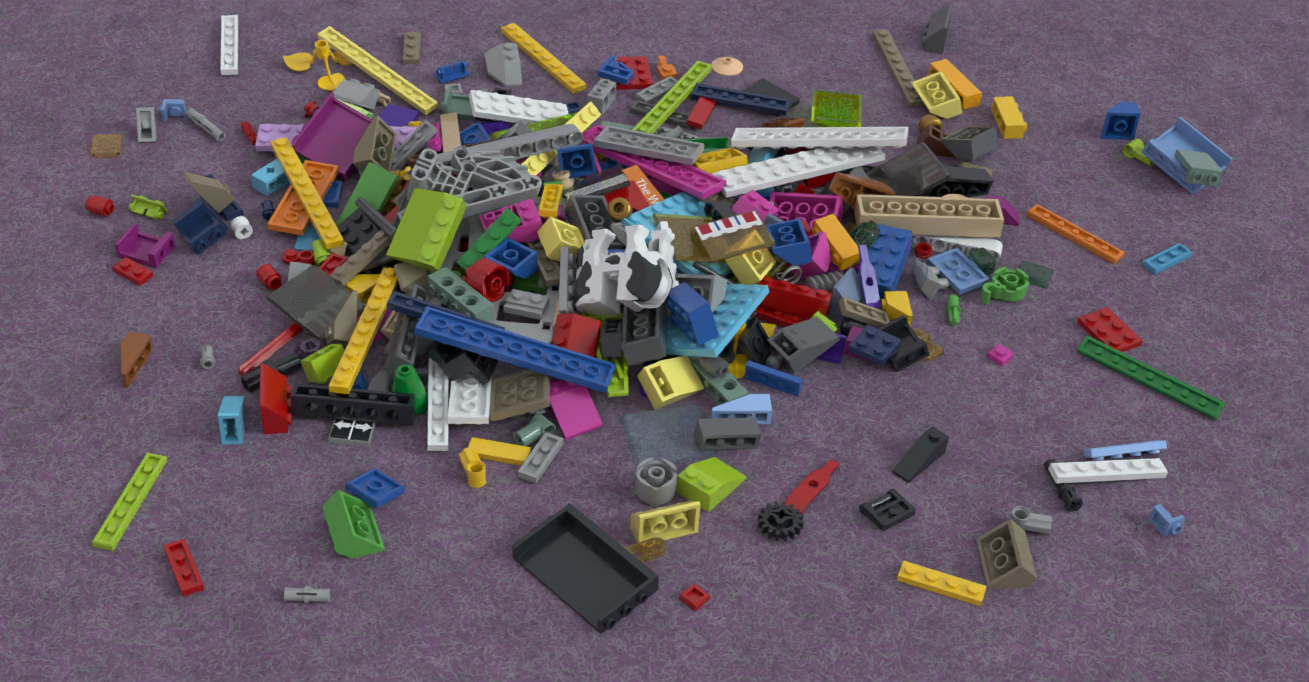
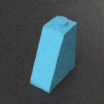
[218,396,246,445]

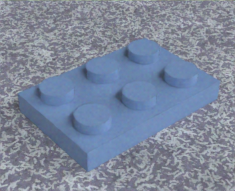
[927,248,990,295]

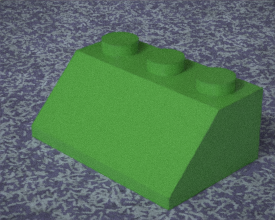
[322,490,385,558]

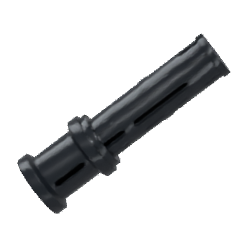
[1044,459,1083,512]

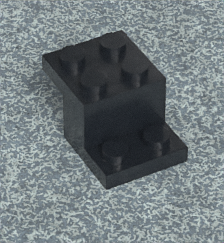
[427,340,499,385]

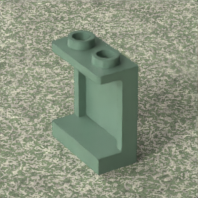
[440,86,488,120]
[1174,149,1223,187]

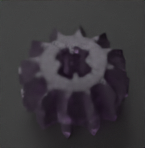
[294,336,326,360]

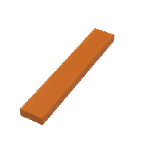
[1026,204,1125,264]

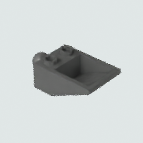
[766,317,840,374]

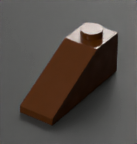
[917,124,956,158]

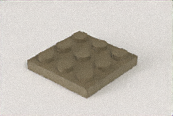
[489,369,550,422]

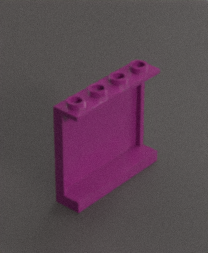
[292,92,372,182]

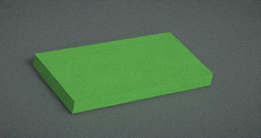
[336,162,399,226]

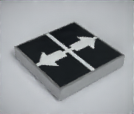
[328,419,376,447]

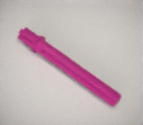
[429,122,443,153]

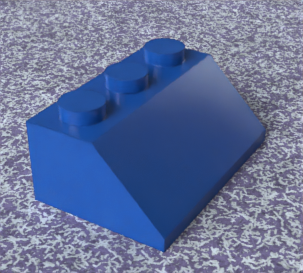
[764,219,812,266]

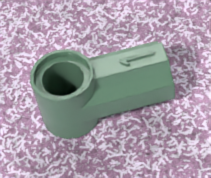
[513,414,556,446]

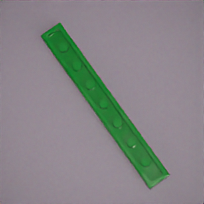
[1077,335,1226,421]

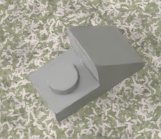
[136,107,157,143]

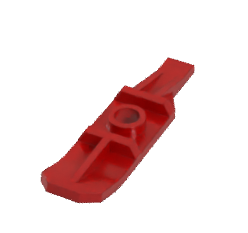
[785,459,840,514]

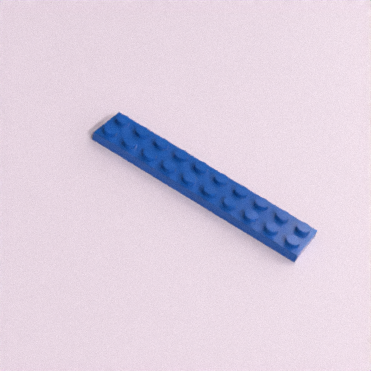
[414,306,616,393]

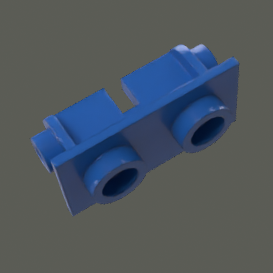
[434,60,471,84]

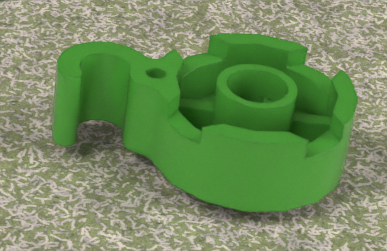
[980,267,1029,304]

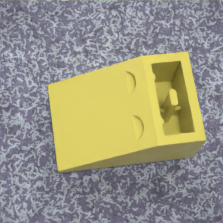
[637,356,705,410]

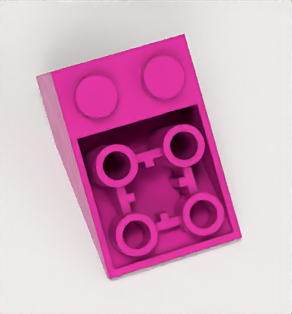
[479,198,543,243]

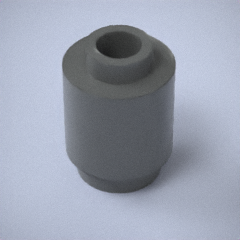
[700,356,729,378]

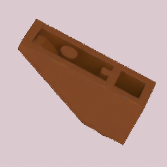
[120,331,153,388]

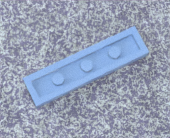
[1083,440,1167,461]

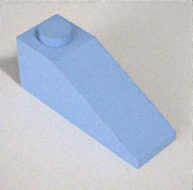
[711,394,772,424]

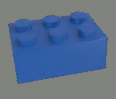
[665,282,719,346]

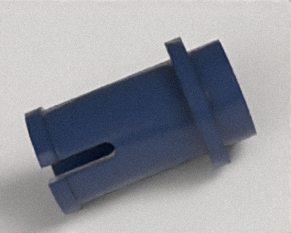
[261,200,275,221]

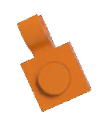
[656,55,678,80]

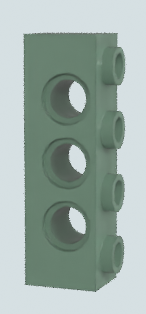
[427,267,494,322]
[688,356,749,405]

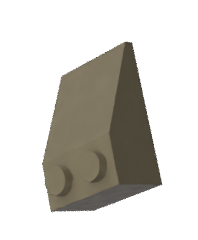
[353,115,397,172]

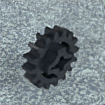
[758,501,804,541]

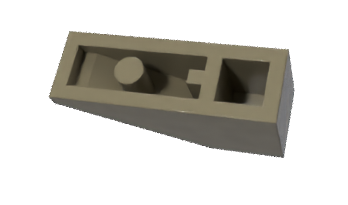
[182,172,235,213]
[325,290,357,349]

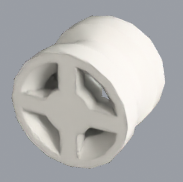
[231,216,253,239]

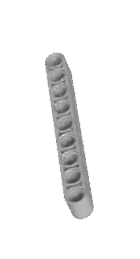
[436,124,583,175]

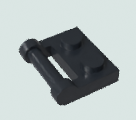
[859,489,916,531]

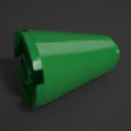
[391,364,428,418]

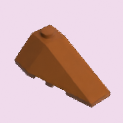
[829,172,895,210]

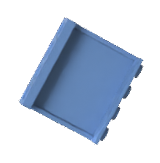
[1141,117,1233,195]

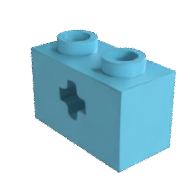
[251,159,289,197]

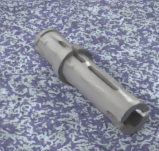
[186,108,226,142]

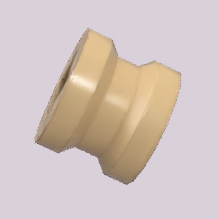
[553,170,573,190]

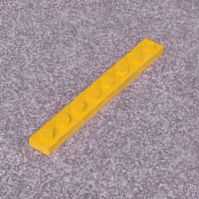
[501,23,586,93]

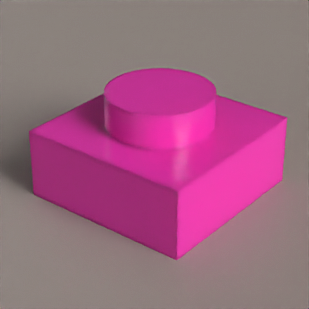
[987,344,1014,367]

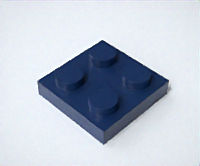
[848,325,901,366]

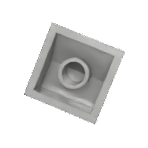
[333,78,380,109]

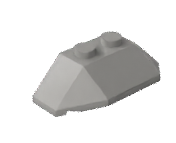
[484,43,522,87]

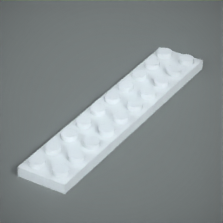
[731,127,909,149]
[712,146,885,198]

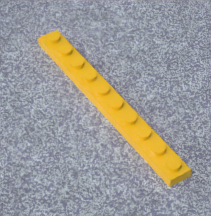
[270,137,344,250]
[329,268,399,394]

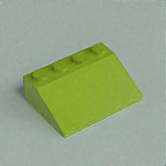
[386,188,467,272]

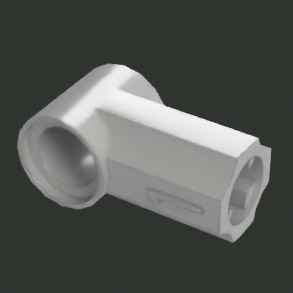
[1009,506,1052,534]

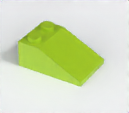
[676,457,747,512]

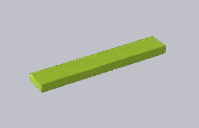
[92,453,167,551]

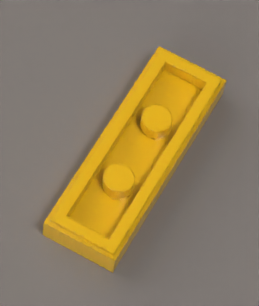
[468,437,531,466]

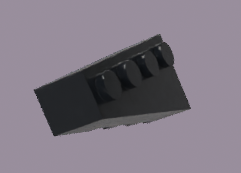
[914,166,994,198]

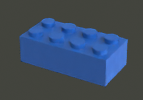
[858,224,913,299]

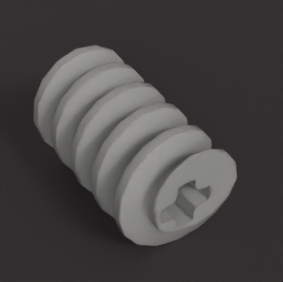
[805,270,844,293]

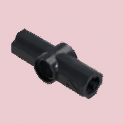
[240,352,301,392]

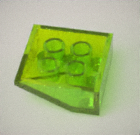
[810,90,862,127]

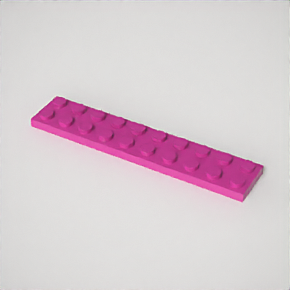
[580,125,727,199]

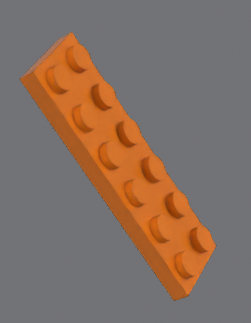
[267,160,339,236]

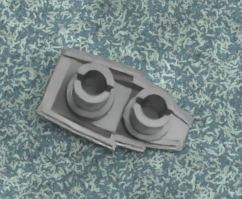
[911,259,949,300]

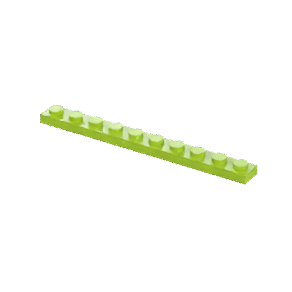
[632,61,712,134]

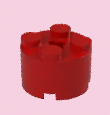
[466,258,510,302]

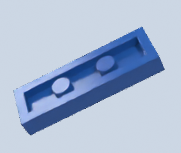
[744,361,803,397]

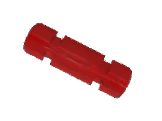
[241,121,257,145]

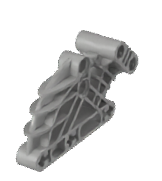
[406,146,542,218]

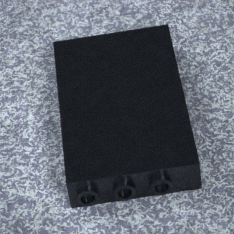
[512,503,659,634]

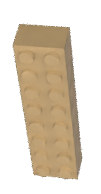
[854,194,1004,238]

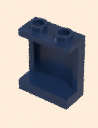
[171,199,227,255]

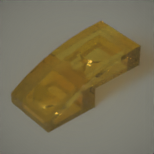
[913,328,944,361]

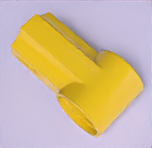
[459,447,486,488]

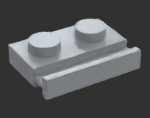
[504,289,549,320]

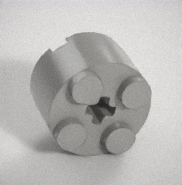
[635,458,677,507]

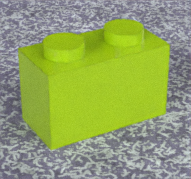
[300,344,344,384]

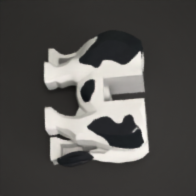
[574,225,675,316]

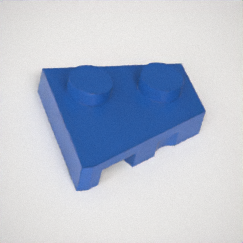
[598,55,634,85]

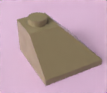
[394,263,434,293]

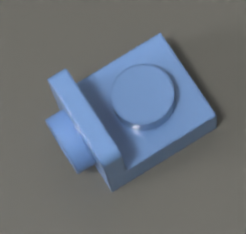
[159,99,186,122]
[1149,504,1185,537]

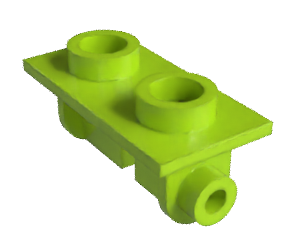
[129,195,169,220]

